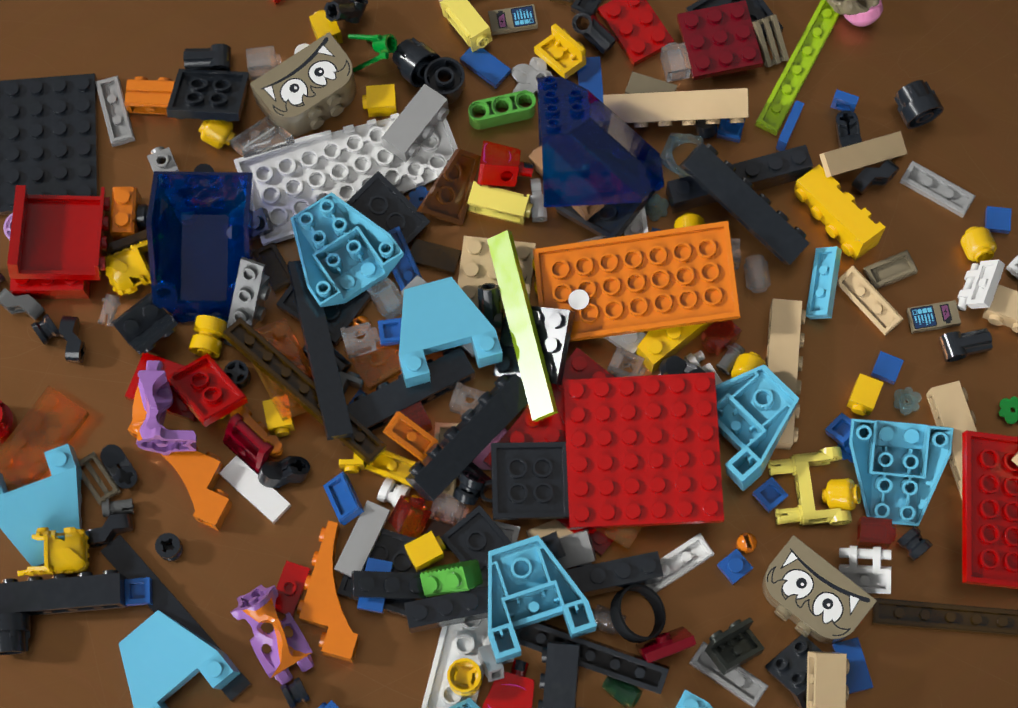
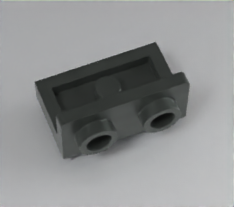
[705,617,765,675]

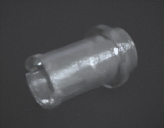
[98,294,121,327]

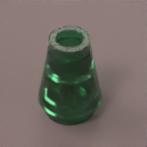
[602,676,642,708]

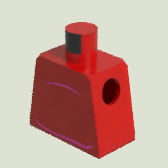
[477,140,534,187]
[482,659,535,708]

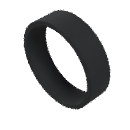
[610,584,666,643]

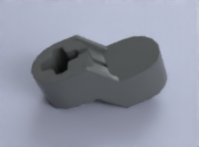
[0,288,45,321]

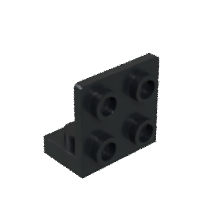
[112,293,178,354]
[765,635,823,708]

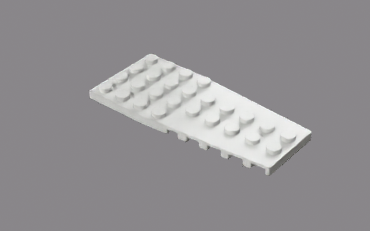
[234,113,458,246]

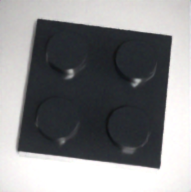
[440,505,512,571]

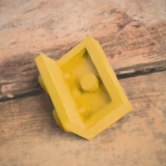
[534,24,586,79]

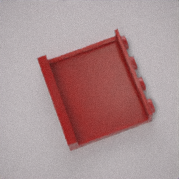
[7,185,111,280]

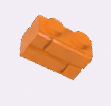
[124,76,175,114]
[110,187,141,241]

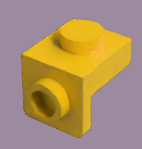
[339,453,366,474]

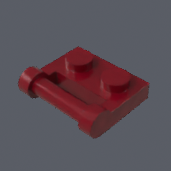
[223,413,274,474]

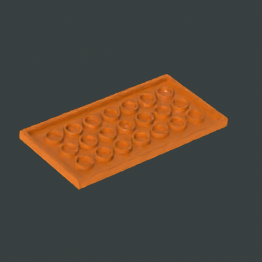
[533,221,741,342]

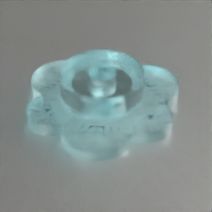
[645,194,669,221]
[894,387,922,415]

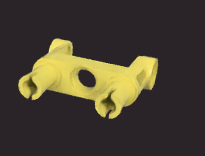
[768,447,852,526]

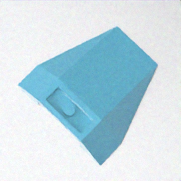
[290,192,404,307]
[849,418,954,526]

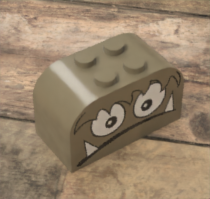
[250,32,356,137]
[762,535,877,644]

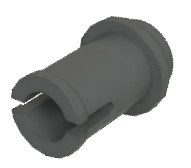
[716,342,745,375]
[102,498,134,517]

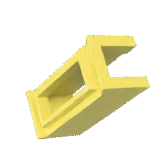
[440,0,492,52]
[467,181,533,225]

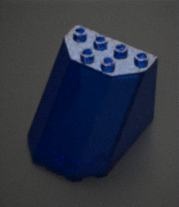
[537,76,664,207]
[146,171,254,323]

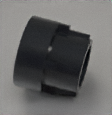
[392,37,440,87]
[424,57,465,104]
[894,80,944,129]
[0,613,31,655]

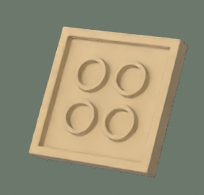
[458,236,536,312]

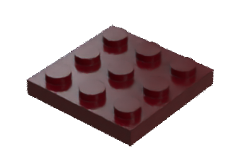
[677,0,763,81]

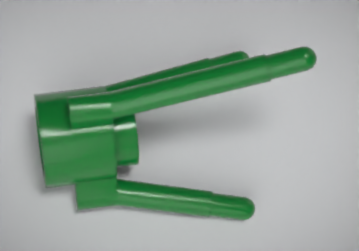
[348,34,397,73]

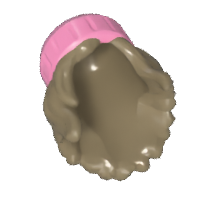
[826,0,883,27]

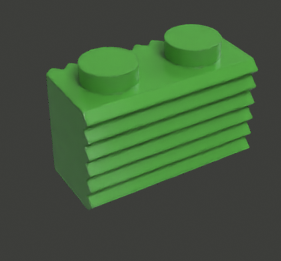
[420,559,483,597]

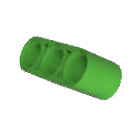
[468,90,536,130]

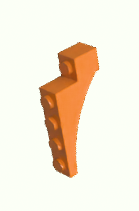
[127,421,233,531]
[297,520,360,663]

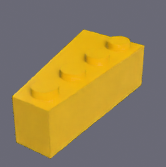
[794,164,886,261]
[636,322,714,373]

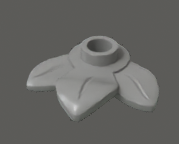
[511,57,554,94]

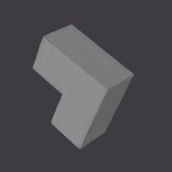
[478,644,514,682]

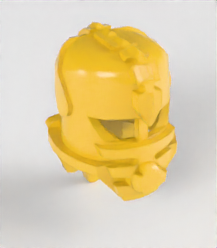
[105,233,164,296]
[18,527,89,576]

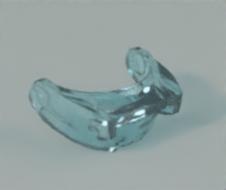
[659,133,704,178]

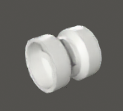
[377,477,411,510]

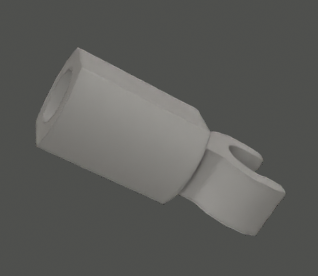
[530,178,547,222]

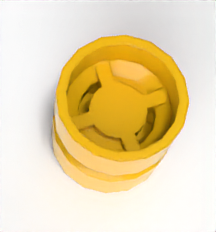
[188,315,227,358]
[447,658,482,697]

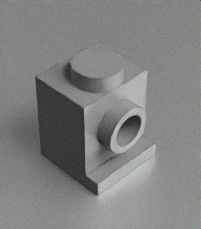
[147,146,182,188]

